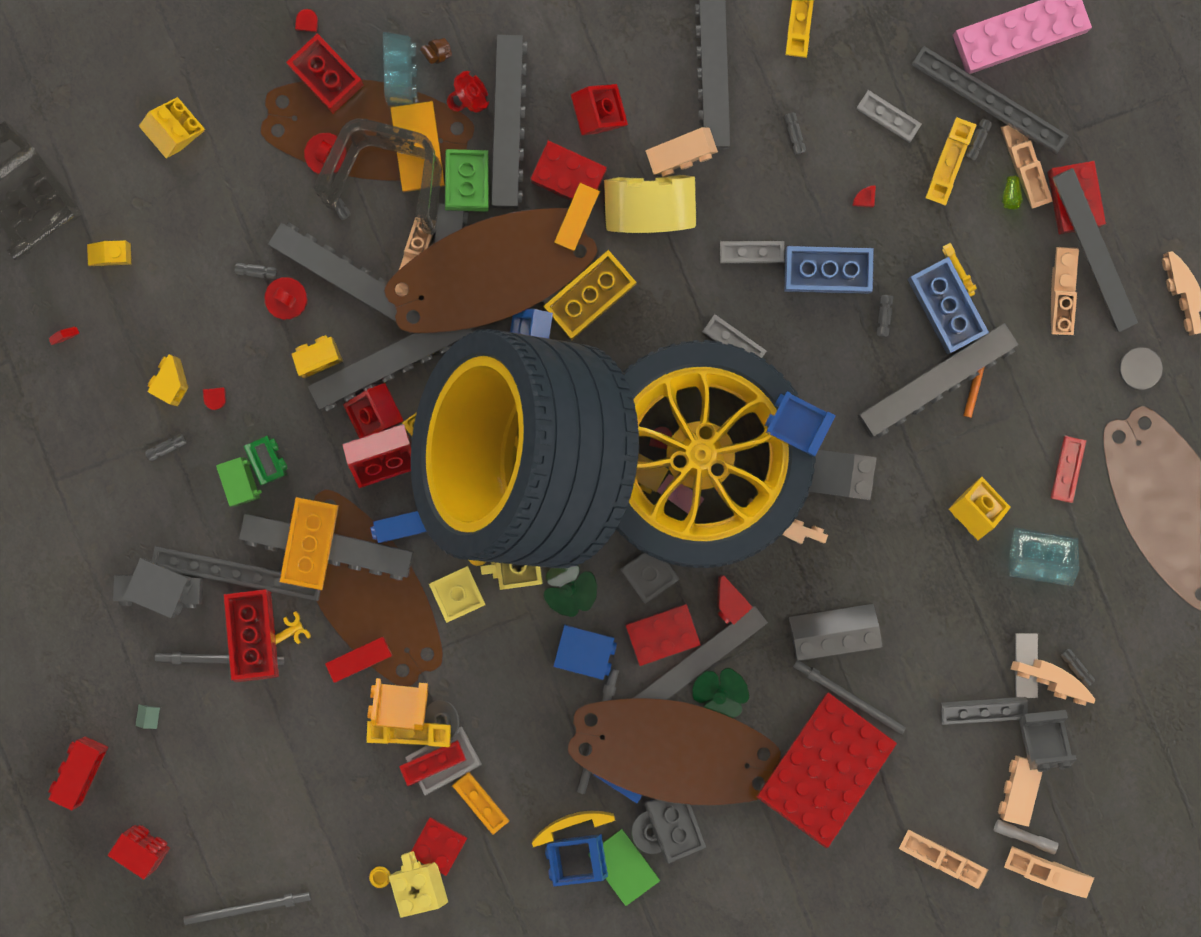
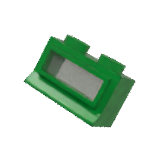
[243,436,288,485]

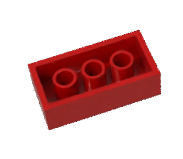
[224,589,279,682]

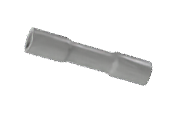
[994,819,1059,855]

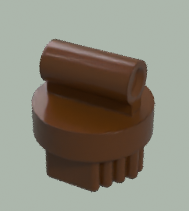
[420,38,452,64]

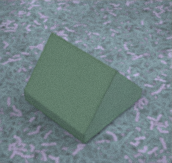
[135,704,160,729]

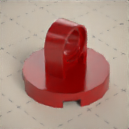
[447,71,489,113]
[304,133,347,176]
[265,277,308,320]

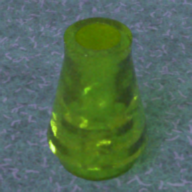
[1001,176,1023,209]

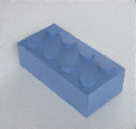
[784,246,873,294]
[908,257,989,354]

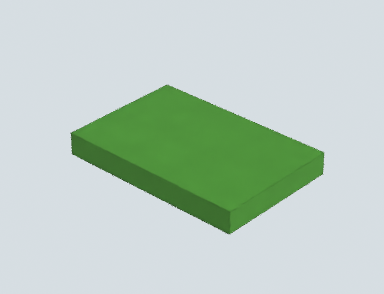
[445,149,488,211]
[588,828,660,906]

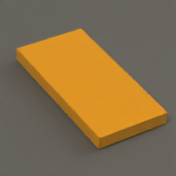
[391,101,445,192]
[280,497,339,590]

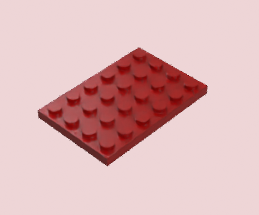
[756,692,897,848]

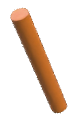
[963,366,985,418]

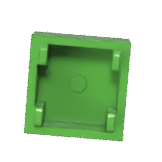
[216,457,262,506]

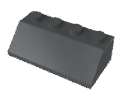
[789,604,883,661]

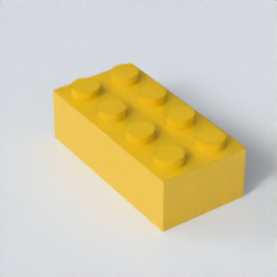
[543,250,637,340]

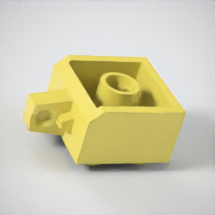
[480,562,543,590]
[389,851,448,918]

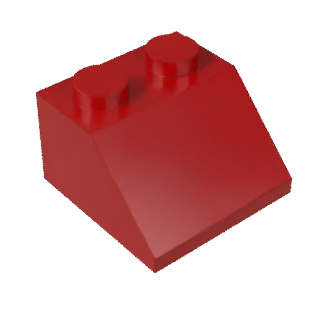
[571,84,628,135]
[343,383,404,439]
[717,574,753,625]

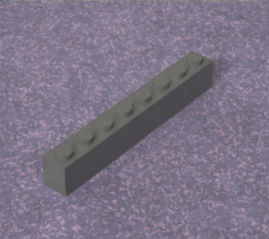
[695,0,730,150]
[492,35,527,209]
[268,222,420,324]
[858,323,1019,438]
[308,328,473,412]
[239,514,414,580]

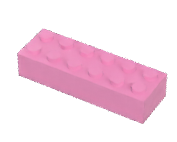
[953,0,1092,74]

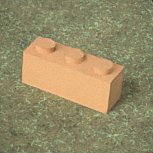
[646,127,718,177]
[998,756,1042,827]

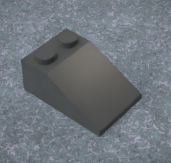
[808,450,876,500]

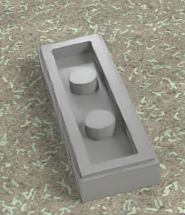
[856,90,922,143]
[720,241,784,264]
[702,314,767,358]
[1015,633,1038,698]

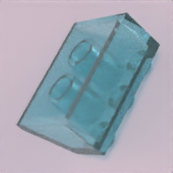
[383,32,417,105]
[1009,528,1079,586]

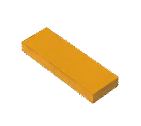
[554,183,600,251]
[452,772,510,835]

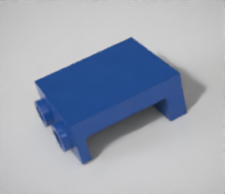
[764,391,836,457]
[553,624,617,680]

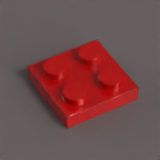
[411,817,467,876]

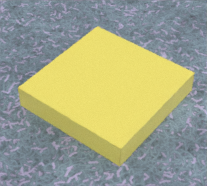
[429,566,486,623]

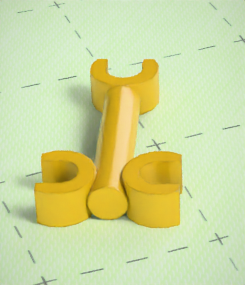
[942,243,977,297]
[275,611,311,644]

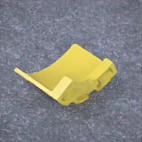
[604,175,696,233]

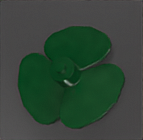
[543,566,598,617]
[693,668,750,718]

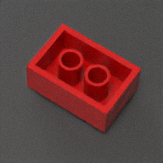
[286,33,364,114]
[530,140,607,201]
[1047,161,1106,234]
[343,424,412,488]
[625,603,701,666]
[48,736,108,810]
[107,825,170,880]

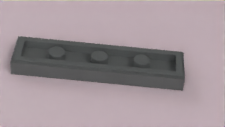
[941,697,1028,725]

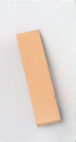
[1001,125,1052,209]
[899,830,988,889]

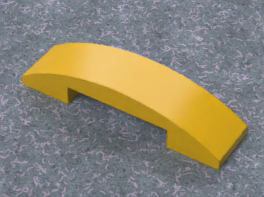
[785,0,814,58]
[926,117,976,205]
[367,721,451,747]
[532,811,615,847]

